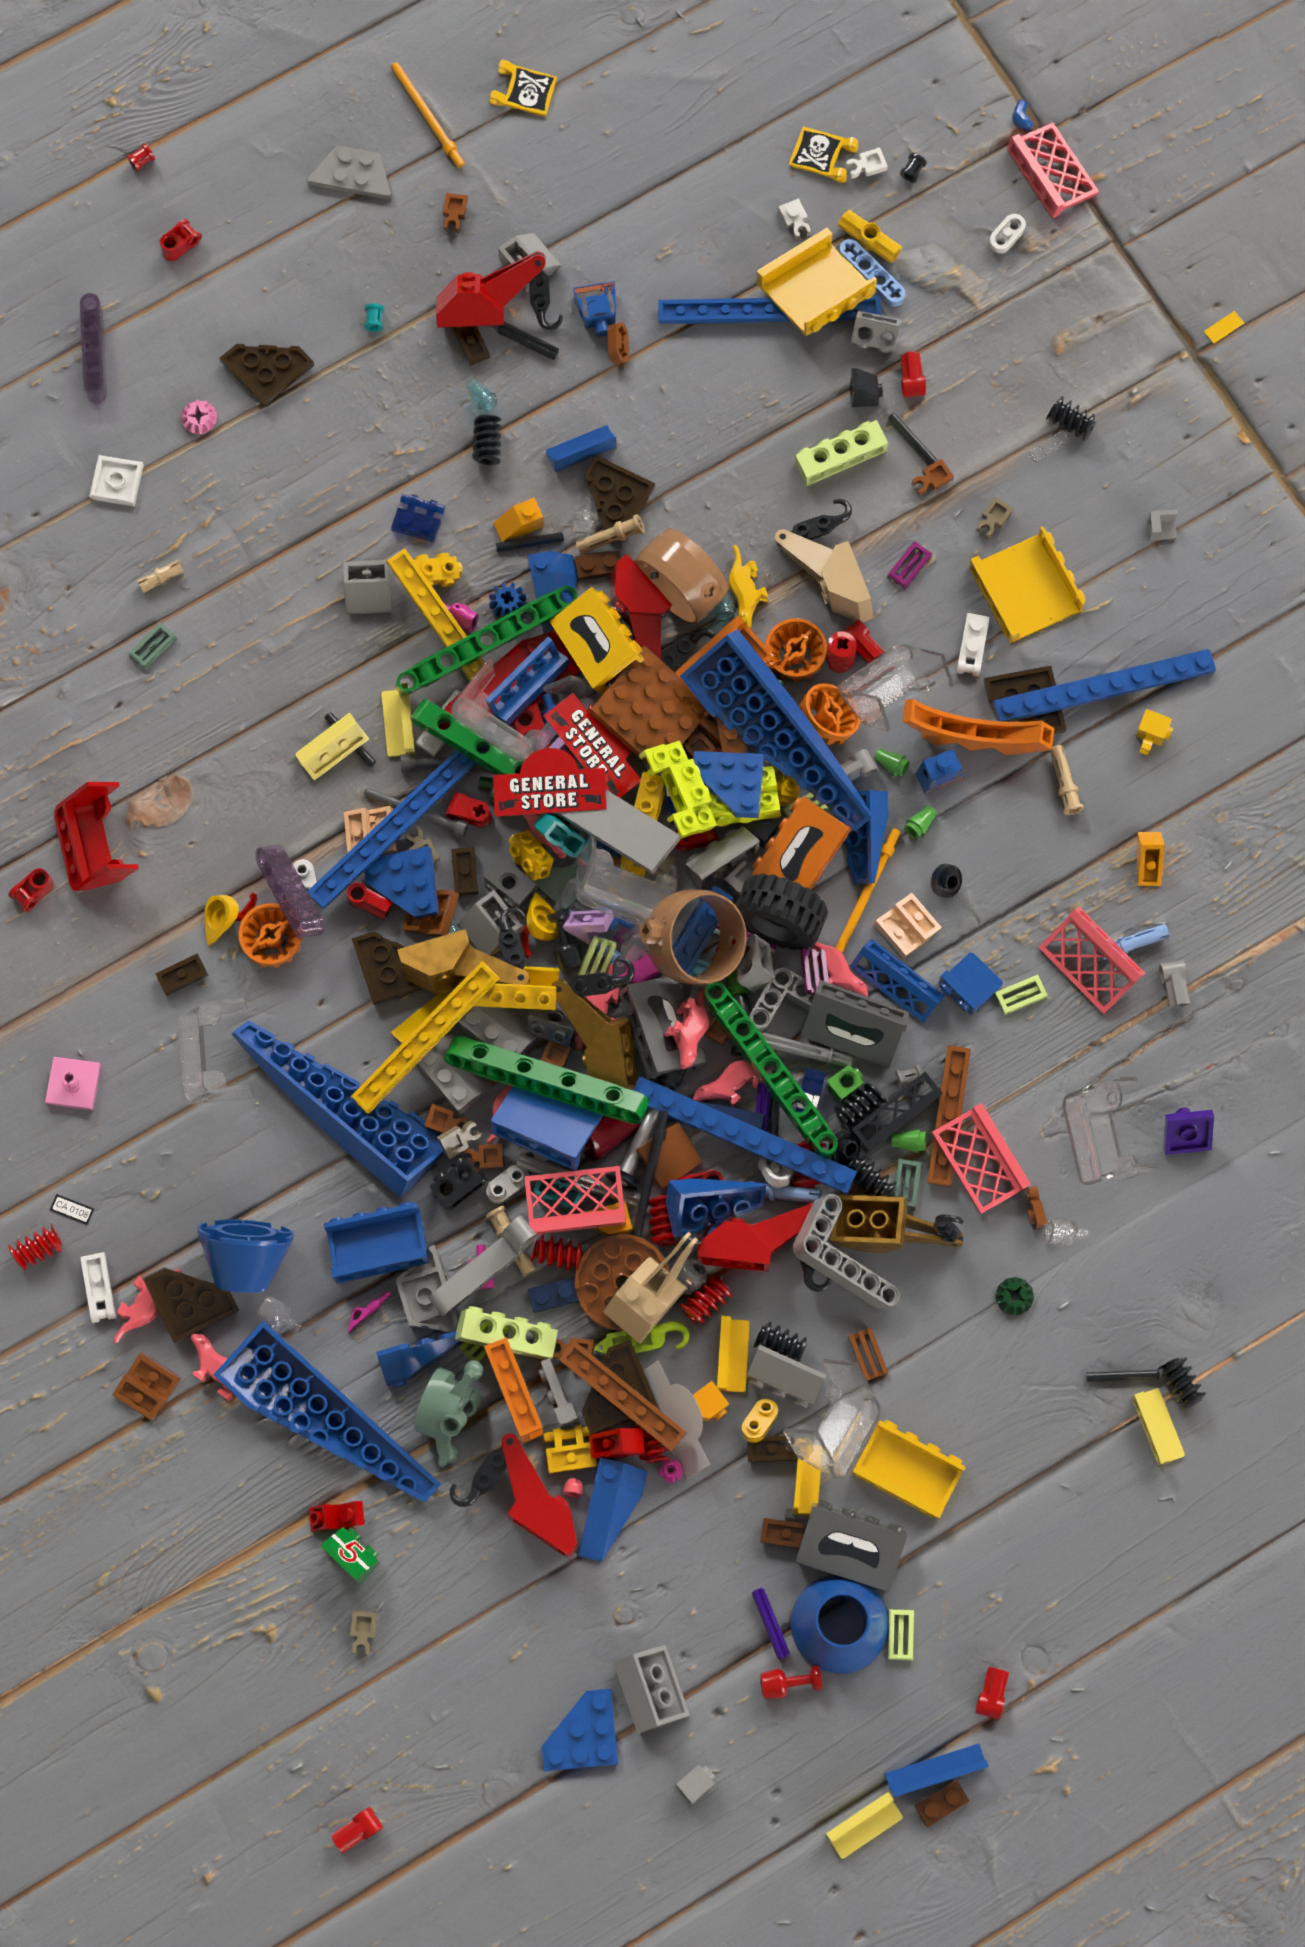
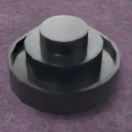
[931,863,962,898]
[828,1130,861,1166]

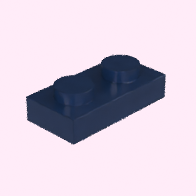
[528,1277,579,1313]

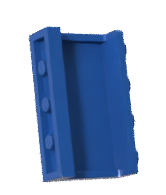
[324,1202,430,1284]

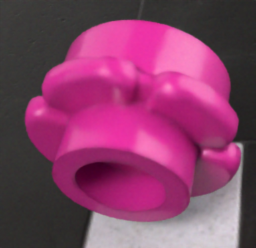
[659,1459,683,1483]

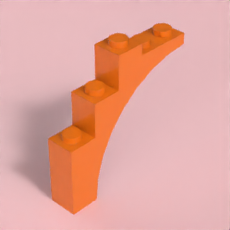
[902,699,1055,755]

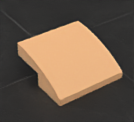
[344,806,397,855]
[874,893,942,959]

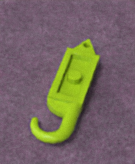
[594,1321,690,1354]

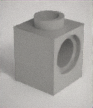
[676,1764,715,1804]

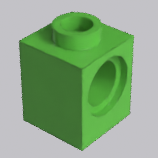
[826,1065,864,1104]

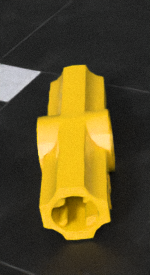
[838,210,902,264]

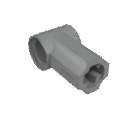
[840,749,878,782]
[1159,960,1190,1009]

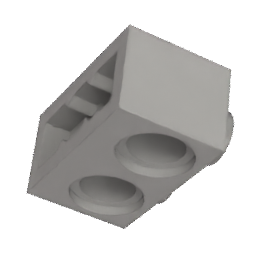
[851,311,902,353]
[736,934,774,993]

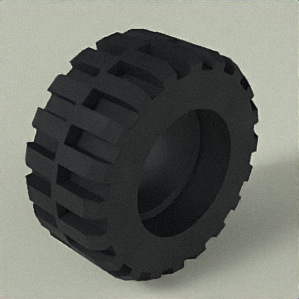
[736,874,828,950]

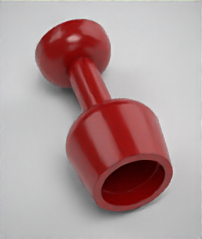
[760,1665,822,1699]

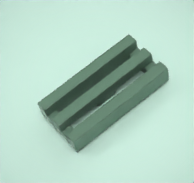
[128,622,177,670]
[893,1159,922,1210]

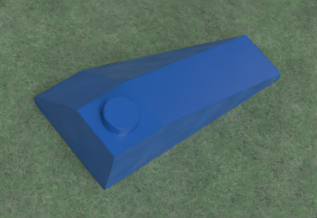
[528,551,577,634]
[835,790,888,884]
[666,1179,767,1237]
[376,1331,463,1388]
[578,1458,648,1561]

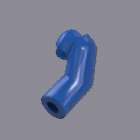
[1012,100,1033,131]

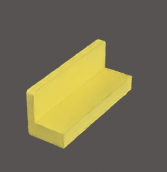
[381,683,415,758]
[295,713,369,781]
[1131,1388,1185,1466]
[825,1792,903,1859]

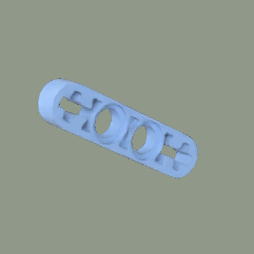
[839,239,905,307]

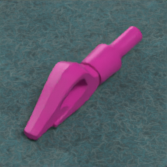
[347,1290,392,1333]

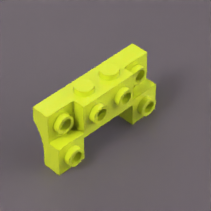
[639,741,717,838]
[708,766,781,826]

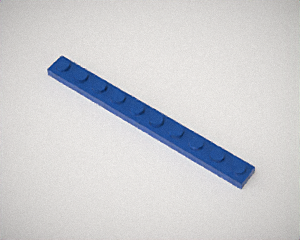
[658,296,881,324]
[993,649,1216,722]
[307,747,488,910]
[633,1077,857,1195]

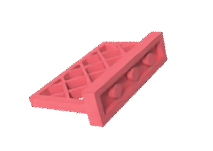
[1007,123,1099,218]
[1038,907,1146,1014]
[931,1103,1031,1215]
[524,1166,626,1235]

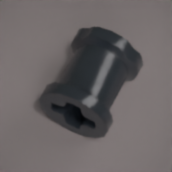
[900,153,927,183]

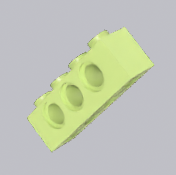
[794,420,888,486]
[455,1306,558,1360]

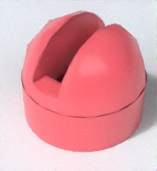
[563,1478,583,1498]

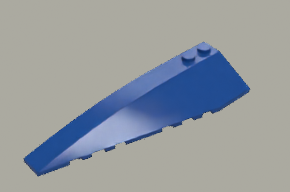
[680,629,873,831]
[232,1020,444,1198]
[213,1321,441,1502]

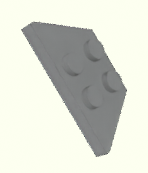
[307,145,391,200]
[395,1245,458,1333]

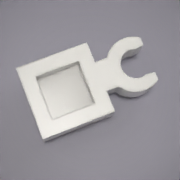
[846,148,887,178]
[778,198,810,240]

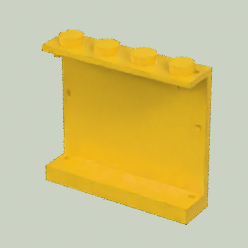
[756,228,877,336]
[969,526,1086,644]

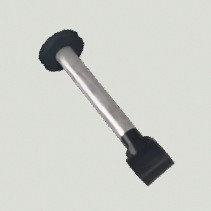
[605,1068,687,1190]

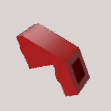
[309,1501,364,1532]

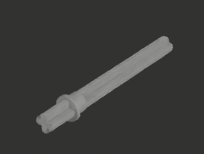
[728,1028,853,1067]
[516,1154,640,1208]

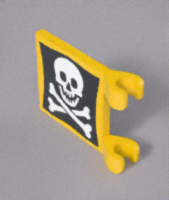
[489,60,557,117]
[789,127,858,183]

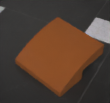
[402,890,459,937]
[636,1122,702,1189]
[112,1352,182,1421]

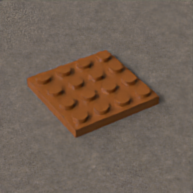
[588,646,706,774]

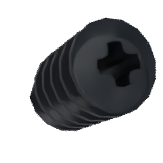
[1046,396,1096,441]
[472,414,502,465]
[834,1082,887,1132]
[847,1153,897,1197]
[753,1321,807,1362]
[1158,1357,1206,1411]

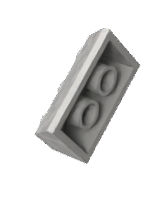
[685,826,760,890]
[457,1006,540,1055]
[417,1033,496,1116]
[746,1345,826,1409]
[613,1645,690,1734]

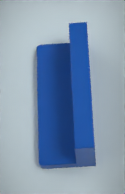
[546,425,617,472]

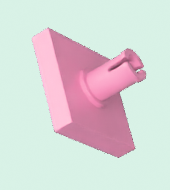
[45,1057,101,1110]

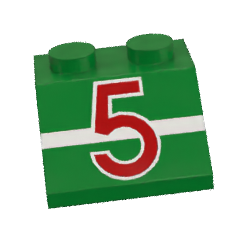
[321,1527,380,1584]

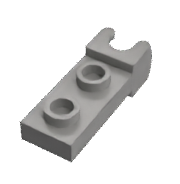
[538,1358,578,1428]

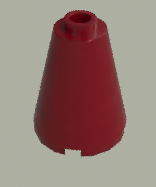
[584,1115,640,1162]

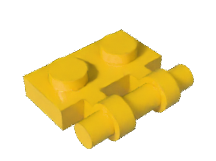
[544,1425,597,1474]

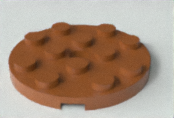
[575,1234,670,1331]

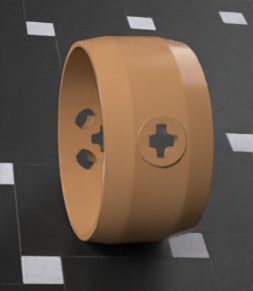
[634,528,729,624]
[639,889,747,985]

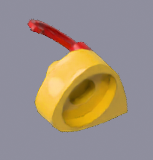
[204,892,257,946]
[520,892,558,958]

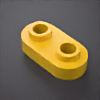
[742,1399,778,1443]

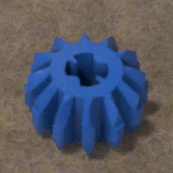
[489,582,527,618]

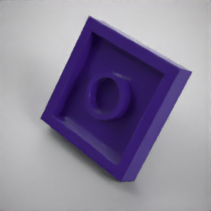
[1163,1107,1214,1155]

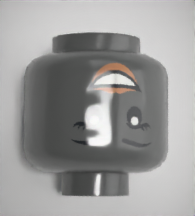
[677,1259,707,1295]

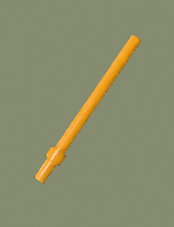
[391,62,465,168]
[835,828,901,954]

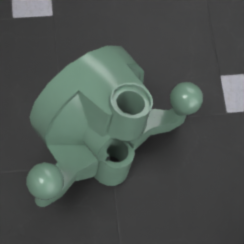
[414,1360,483,1467]

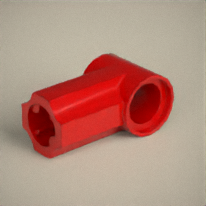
[901,351,926,398]
[843,619,885,666]
[347,882,393,921]
[975,1667,1009,1720]
[331,1806,384,1854]

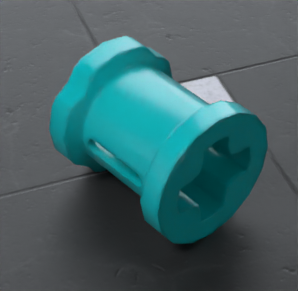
[364,303,385,332]

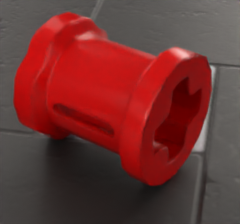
[126,143,156,172]

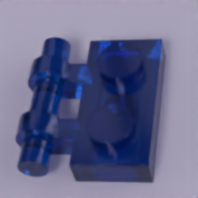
[391,494,446,543]

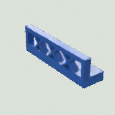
[485,637,571,726]
[672,885,733,975]
[849,939,946,1023]
[884,1743,989,1798]

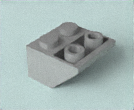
[498,233,561,292]
[343,560,392,614]
[458,890,523,956]

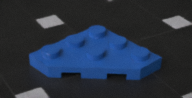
[694,751,764,818]
[365,846,439,919]
[542,1688,618,1772]

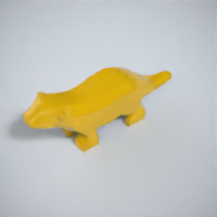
[728,545,768,629]

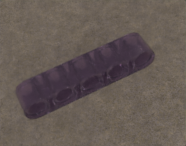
[80,293,107,403]
[256,844,324,939]

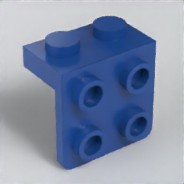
[938,952,1003,1015]

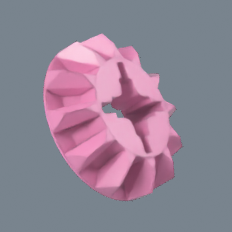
[180,399,217,434]

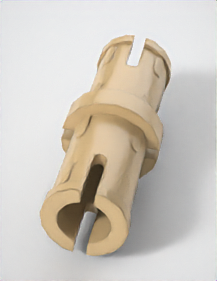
[137,560,184,593]

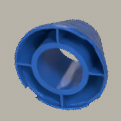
[197,1219,294,1293]
[791,1575,889,1674]

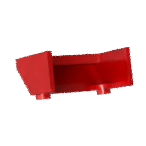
[54,782,139,891]

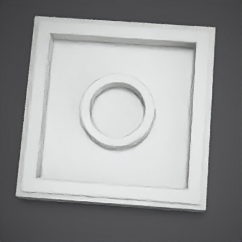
[89,455,144,506]

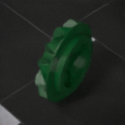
[996,1277,1034,1315]

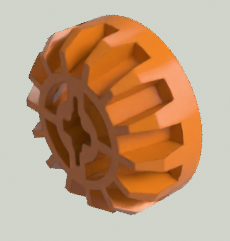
[765,618,827,682]
[799,683,861,745]
[238,903,303,968]

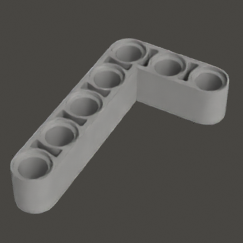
[749,968,815,1032]
[793,1194,900,1309]
[428,1215,537,1317]

